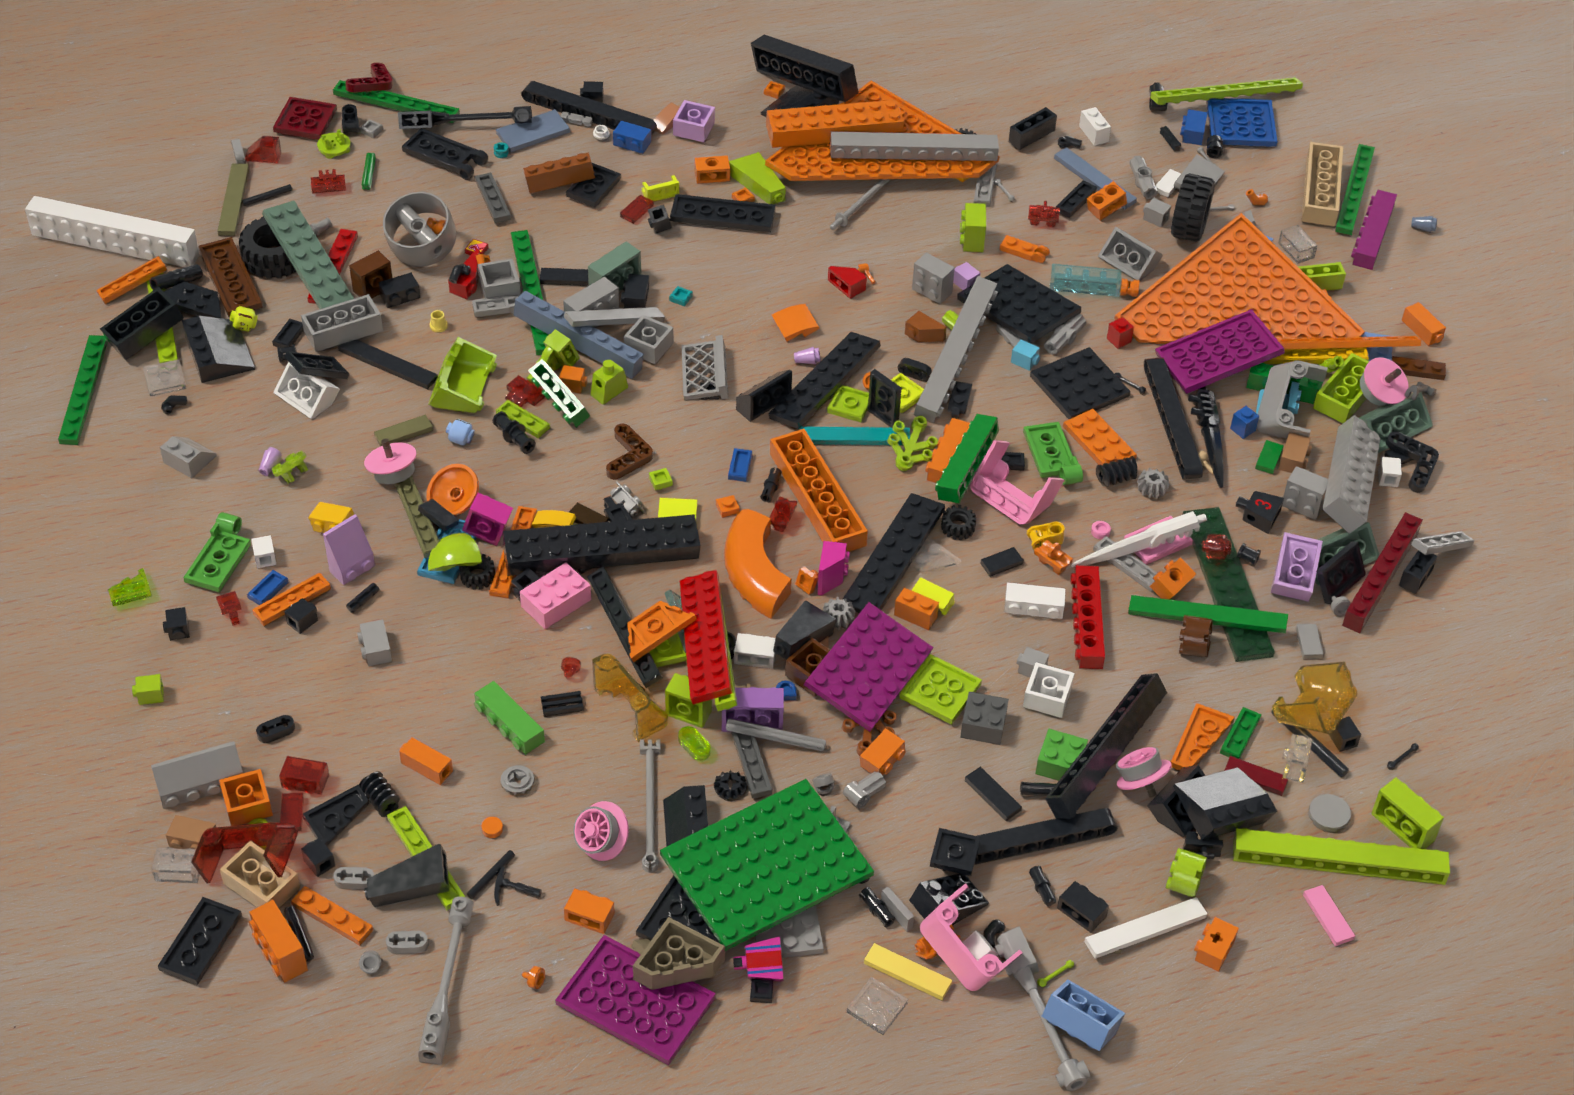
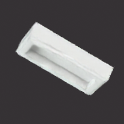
[1155,169,1181,197]

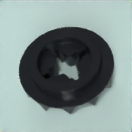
[714,769,747,799]

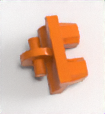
[1034,540,1073,575]

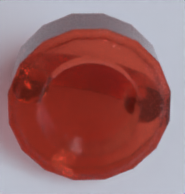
[561,657,581,678]

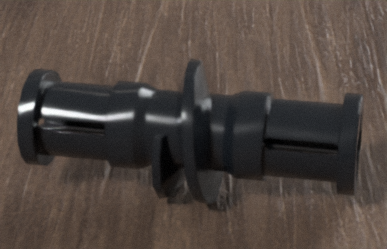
[492,411,536,454]

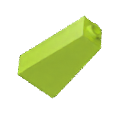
[729,152,786,204]

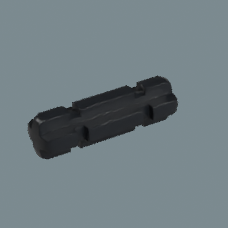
[1160,126,1181,151]
[346,583,380,613]

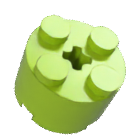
[1165,848,1207,897]

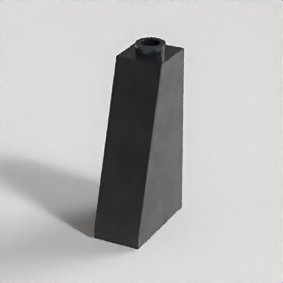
[773,601,836,660]
[364,844,450,907]

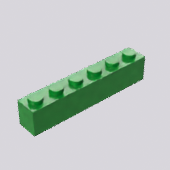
[935,414,999,503]

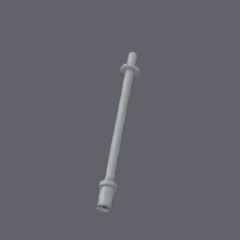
[830,179,891,230]

